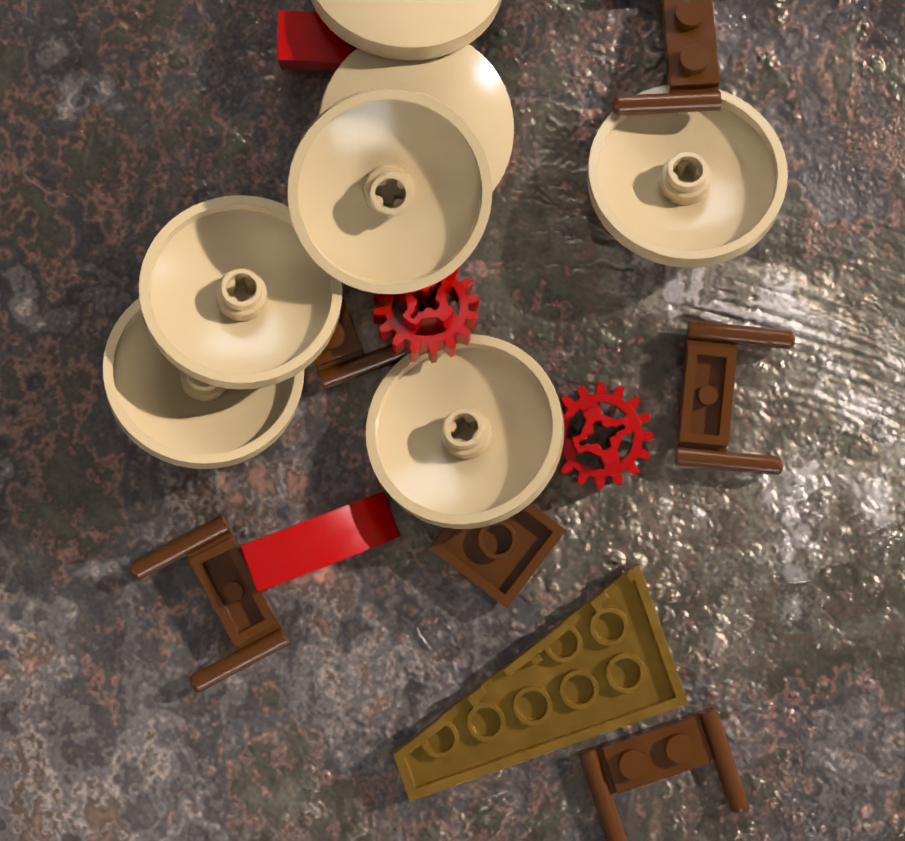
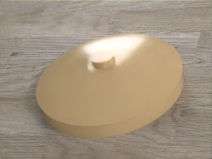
[311,0,501,60]
[318,44,514,192]
[587,85,788,268]
[287,88,492,294]
[139,195,343,389]
[103,298,304,469]
[366,334,564,529]

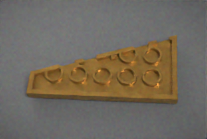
[393,563,689,801]

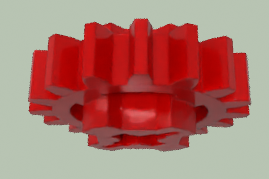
[373,267,479,363]
[559,382,654,489]

